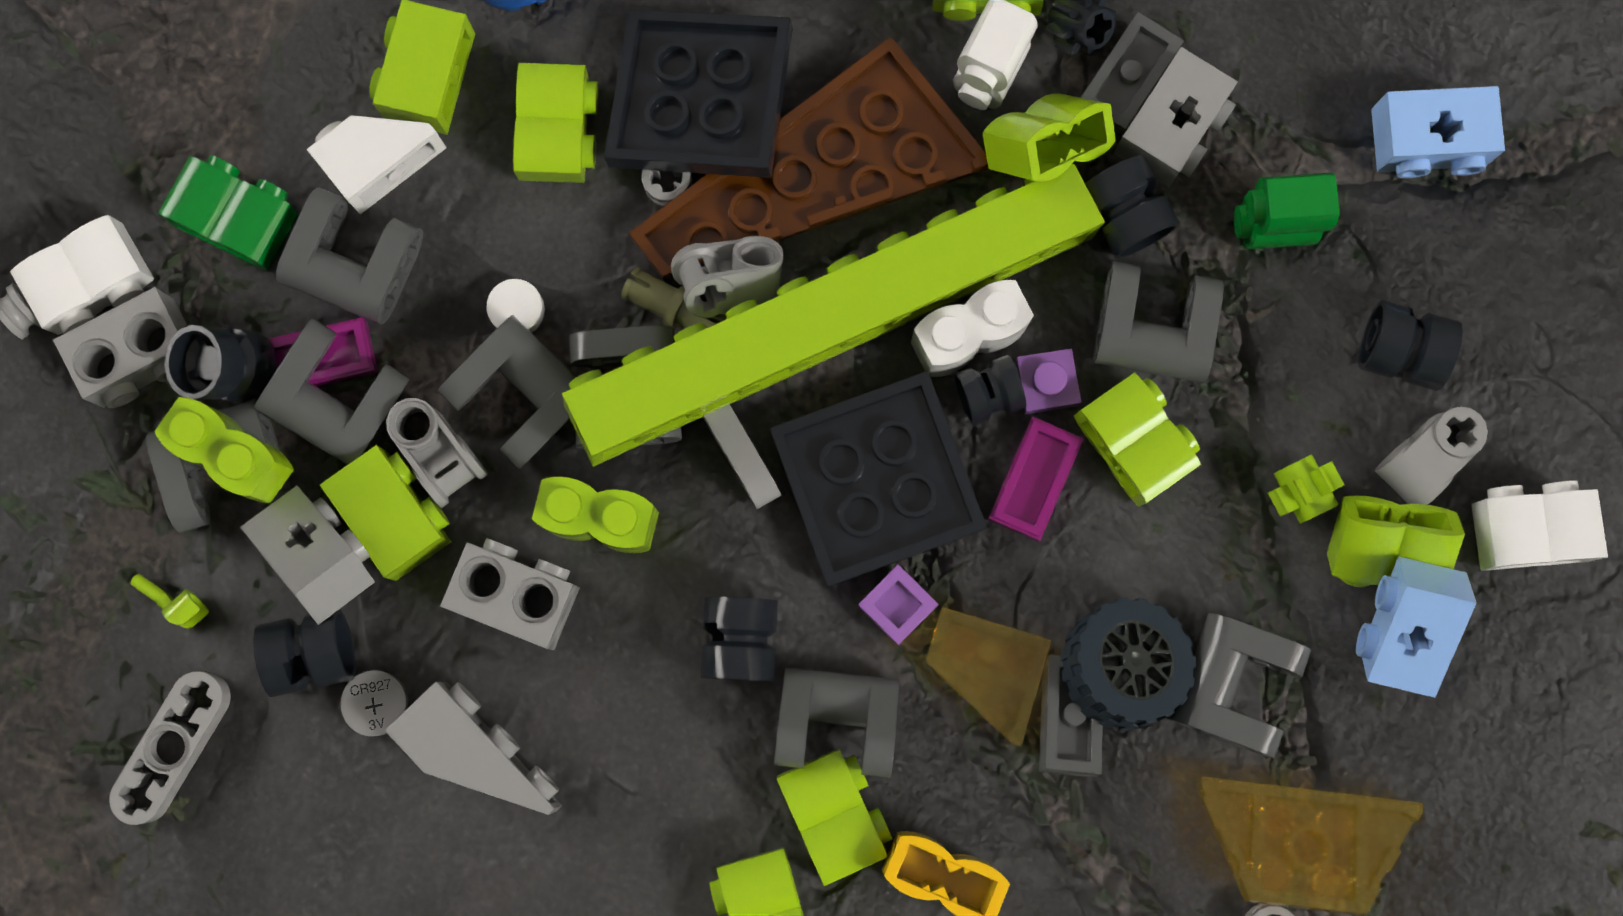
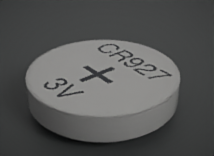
[341,671,408,736]

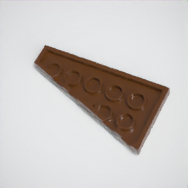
[629,36,988,281]

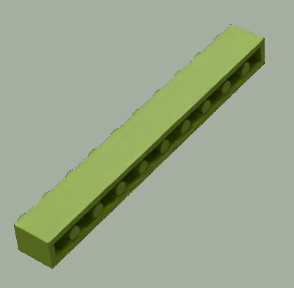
[562,164,1105,467]

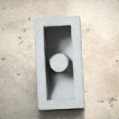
[307,115,446,214]

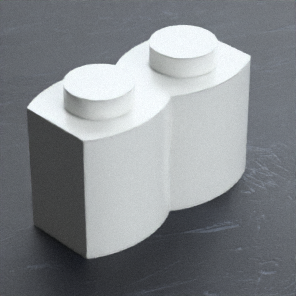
[953,0,1037,110]
[10,215,154,335]
[911,280,1034,377]
[1471,481,1608,571]

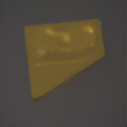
[925,607,1052,746]

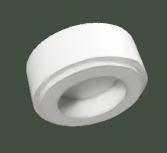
[487,279,545,333]

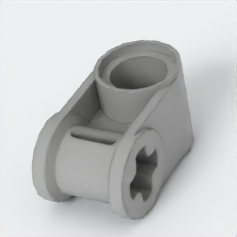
[671,236,783,318]
[386,398,488,508]
[1375,406,1488,505]

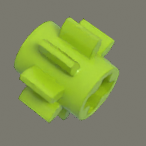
[1268,454,1345,524]

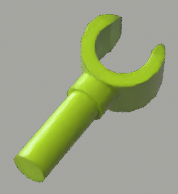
[130,574,209,629]

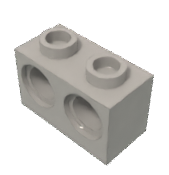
[53,287,187,408]
[440,538,580,650]

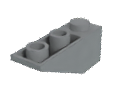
[385,681,562,815]

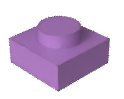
[1015,348,1082,415]
[858,565,939,645]

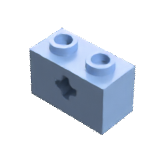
[1371,86,1505,178]
[1356,556,1476,698]

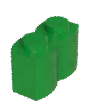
[158,155,298,271]
[1234,172,1340,249]

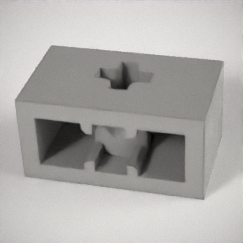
[1114,47,1238,187]
[240,486,375,625]

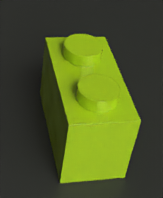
[369,0,475,135]
[320,445,451,581]

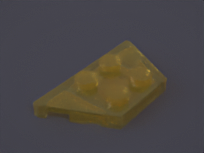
[1197,776,1423,916]

